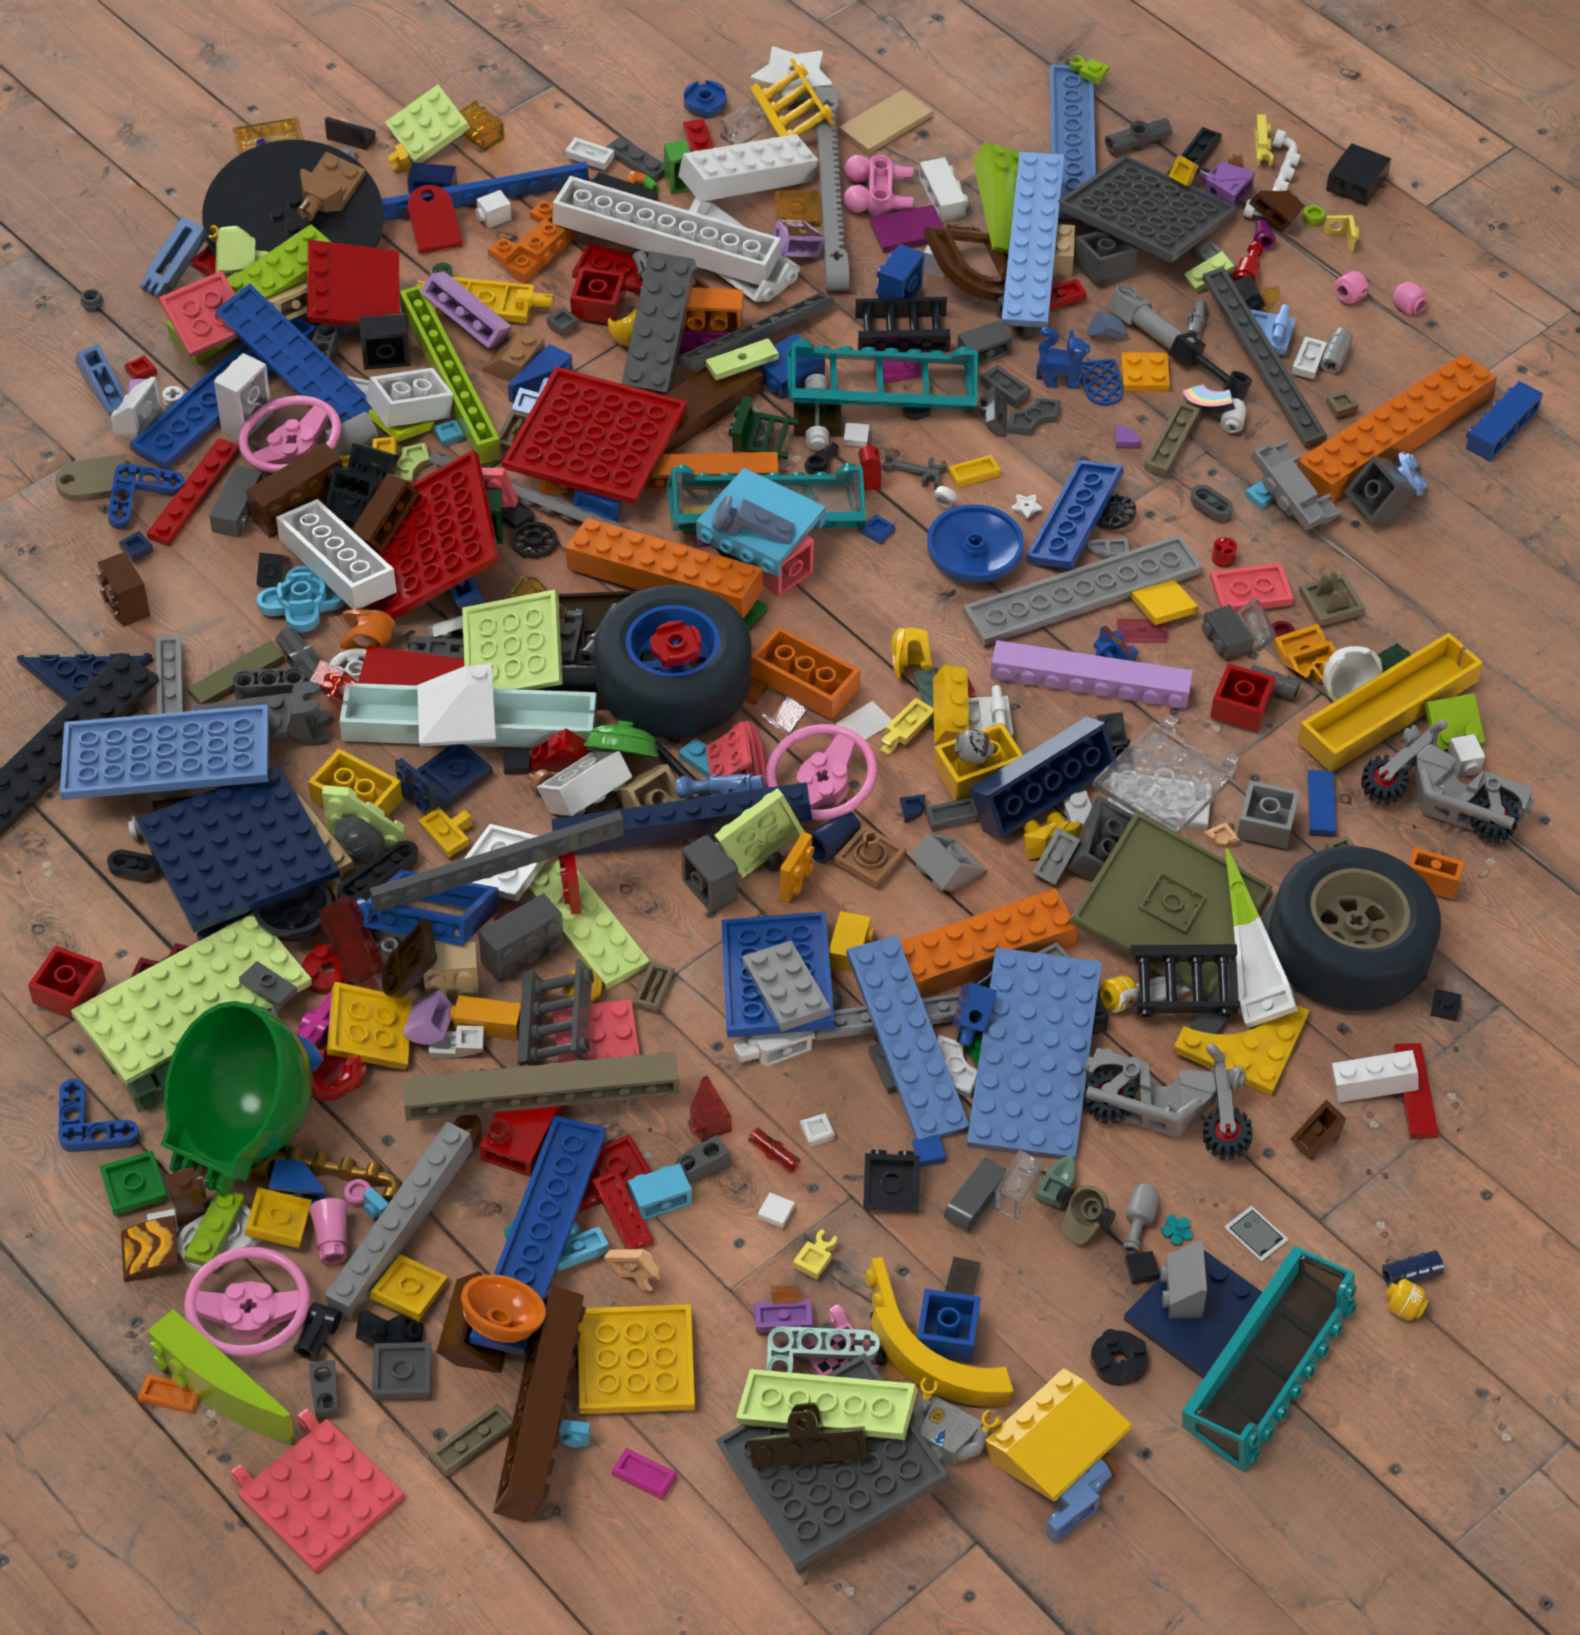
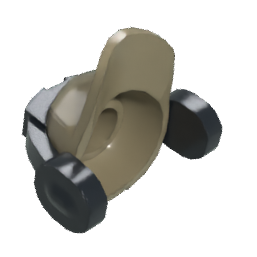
[1056,1185,1116,1245]

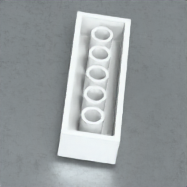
[678,134,818,202]
[276,499,396,610]

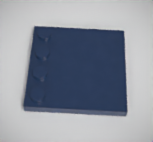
[1124,1250,1278,1379]

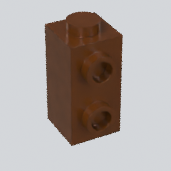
[166,1167,209,1227]

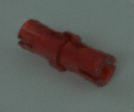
[748,1127,801,1173]

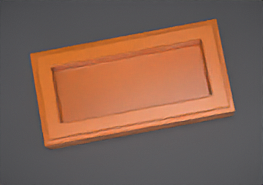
[138,1374,199,1414]

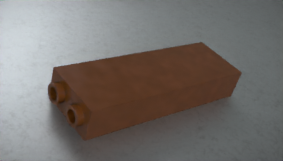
[663,367,764,454]

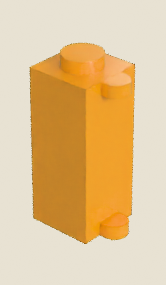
[450,995,521,1040]

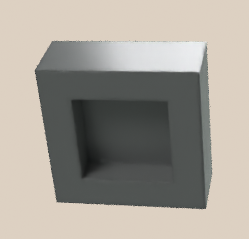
[547,307,579,336]

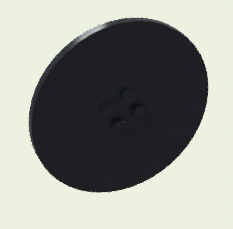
[202,139,384,258]

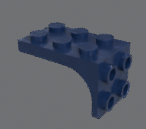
[395,744,493,814]

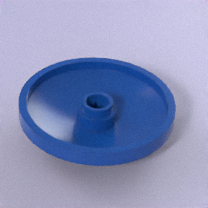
[927,504,1024,583]

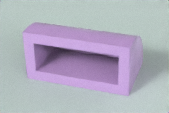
[402,989,453,1045]

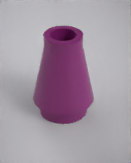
[1253,219,1276,250]

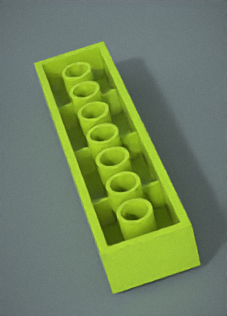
[165,225,331,365]

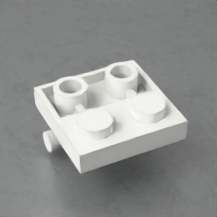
[968,685,1013,738]

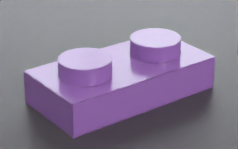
[754,1300,813,1334]

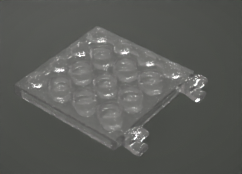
[1093,715,1240,834]

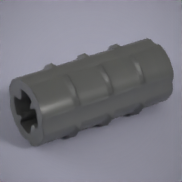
[1250,665,1301,701]

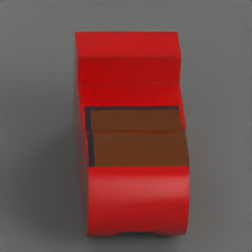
[856,445,882,491]

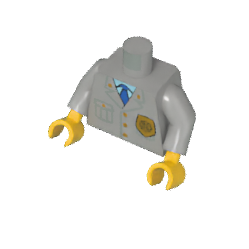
[913,1377,1002,1466]

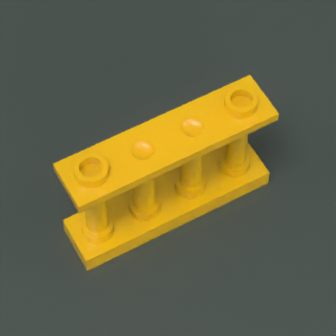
[750,58,836,137]

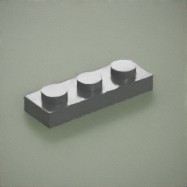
[606,136,664,182]

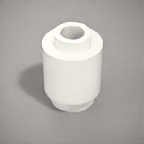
[1220,398,1246,433]

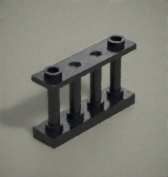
[855,297,951,353]
[1128,944,1240,1018]

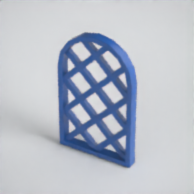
[1080,359,1123,406]

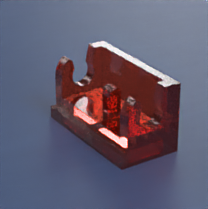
[309,660,358,700]

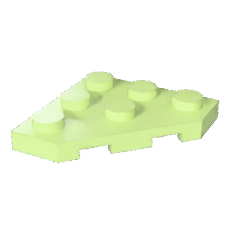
[322,785,406,848]

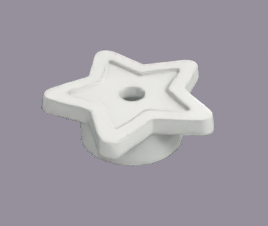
[1011,494,1042,518]

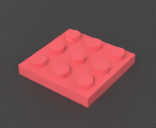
[159,271,237,357]
[552,999,640,1063]

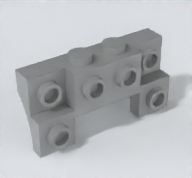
[1251,439,1343,531]

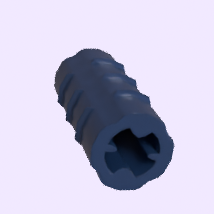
[1382,1250,1444,1287]

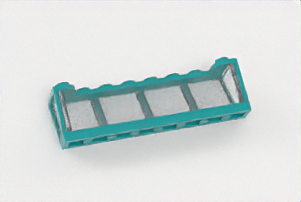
[666,463,866,531]

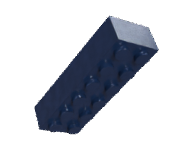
[970,716,1118,839]

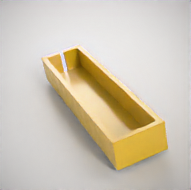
[1297,632,1483,772]

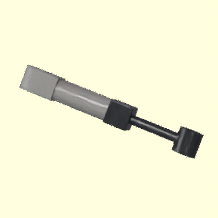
[1108,285,1252,401]

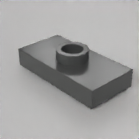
[239,961,298,1009]

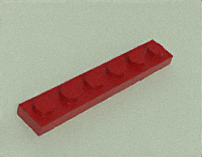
[147,438,240,547]

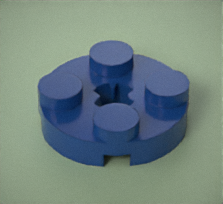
[684,80,727,119]

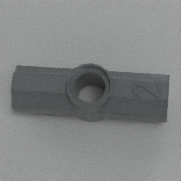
[1105,117,1172,154]
[276,627,330,690]

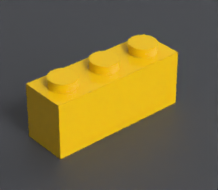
[933,664,969,745]

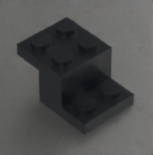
[325,443,399,523]

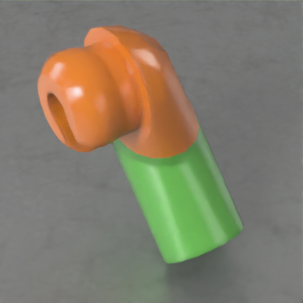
[626,171,659,192]

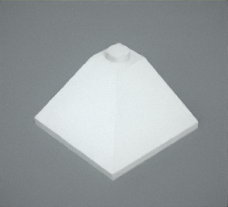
[417,664,496,747]

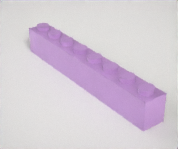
[990,640,1193,709]

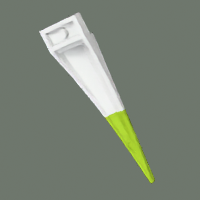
[1225,848,1298,1028]

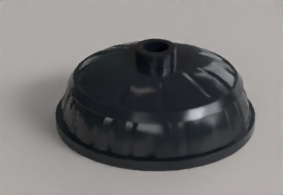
[253,884,333,942]

